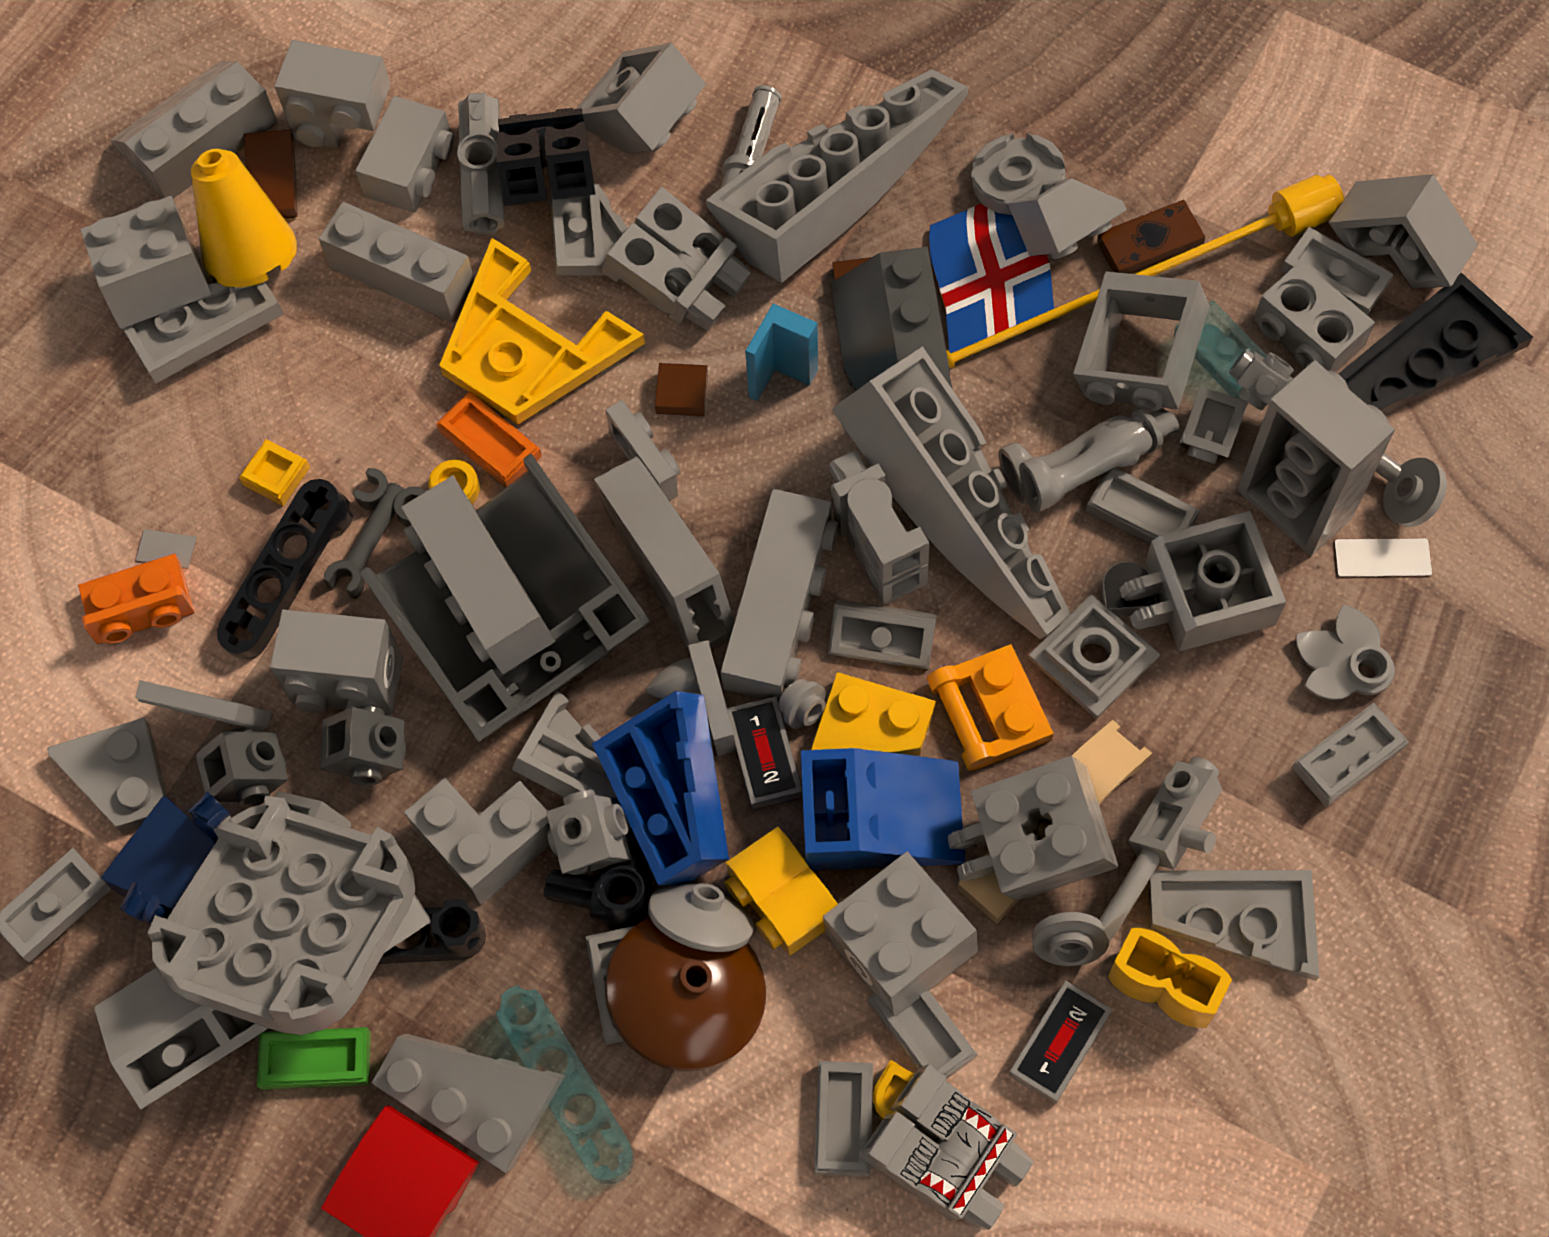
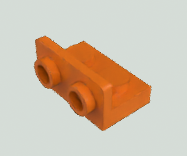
[78,553,195,645]

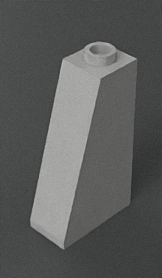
[594,456,734,650]

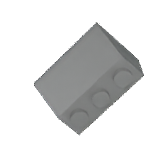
[110,61,278,199]

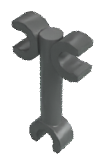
[324,468,426,599]

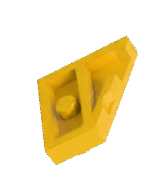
[811,672,936,756]

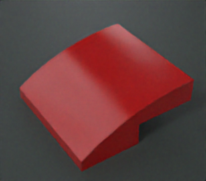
[321,1105,480,1237]

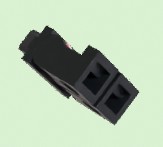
[496,108,596,206]

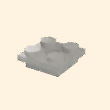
[1028,594,1160,719]

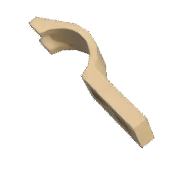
[957,720,1152,924]

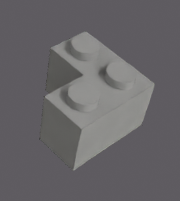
[274,40,391,149]
[1329,174,1478,288]
[404,778,550,905]

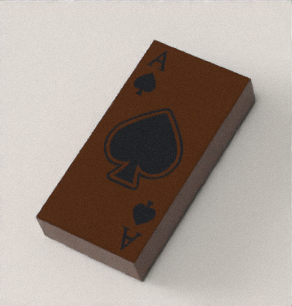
[1097,200,1206,274]

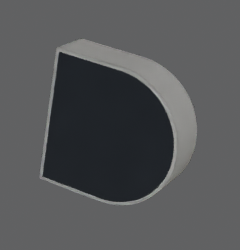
[1101,561,1156,616]

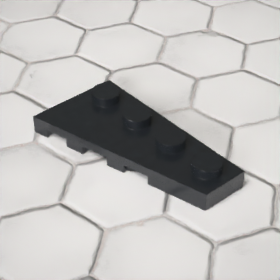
[1338,273,1533,414]

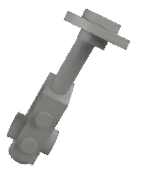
[1229,349,1447,527]
[1032,757,1223,966]

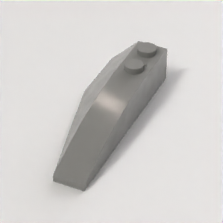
[706,69,968,283]
[832,346,1071,639]

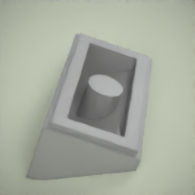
[828,600,937,670]

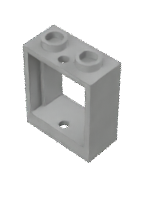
[1073,271,1210,411]

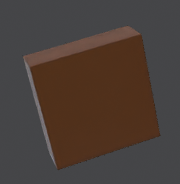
[655,363,708,416]

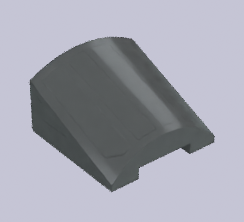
[359,453,650,742]

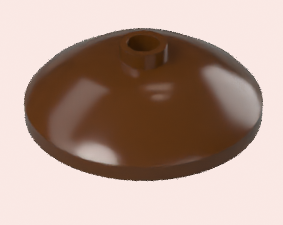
[605,917,766,1071]

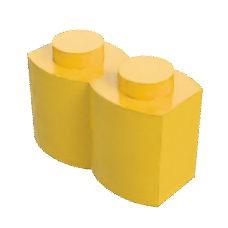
[724,826,838,957]
[1108,928,1232,1028]

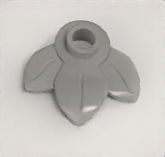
[1295,605,1395,701]

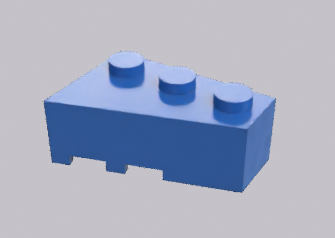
[592,691,729,885]

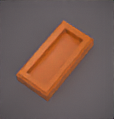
[436,391,542,488]

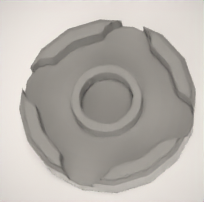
[971,134,1066,215]

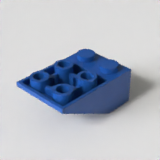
[801,748,965,871]

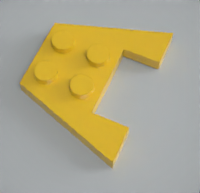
[439,238,645,424]

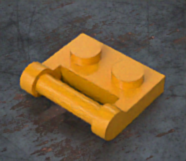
[926,644,1054,771]

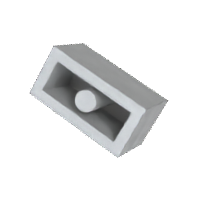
[355,96,454,213]

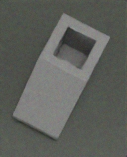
[1008,178,1127,259]

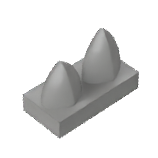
[646,640,737,757]

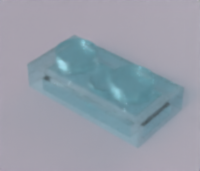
[1174,300,1267,399]

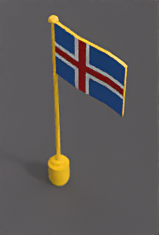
[929,174,1344,368]

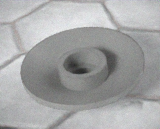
[648,883,754,952]

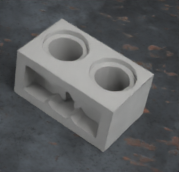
[1254,260,1375,372]

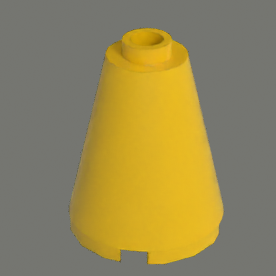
[191,149,297,288]

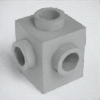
[546,790,632,876]

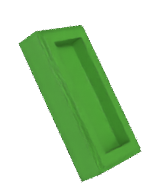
[257,1027,371,1090]

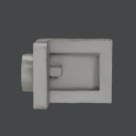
[1180,386,1248,464]

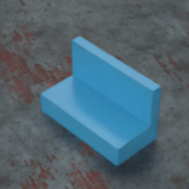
[745,303,818,401]

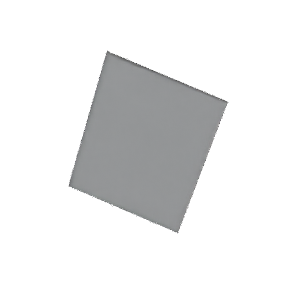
[135,529,197,568]

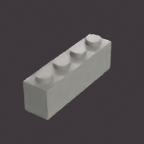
[401,475,556,674]
[721,489,839,703]

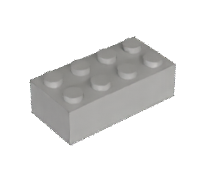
[1237,360,1395,557]

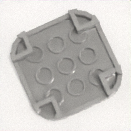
[147,796,416,1035]

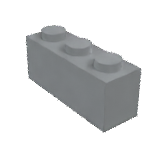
[318,201,474,323]

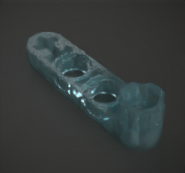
[496,985,634,1184]

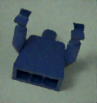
[101,792,231,924]

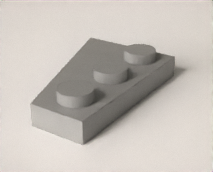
[122,282,284,384]
[1148,870,1319,981]
[372,1034,565,1173]

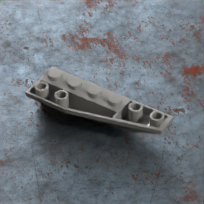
[94,894,431,1110]

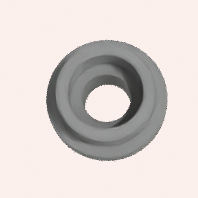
[778,679,826,729]

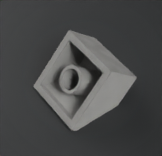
[576,43,706,154]

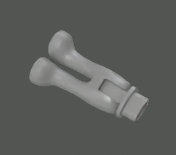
[998,408,1179,513]

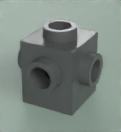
[320,706,406,786]
[195,727,288,807]

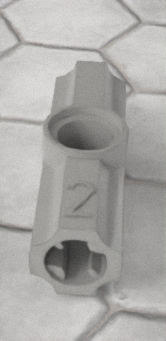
[457,93,505,236]

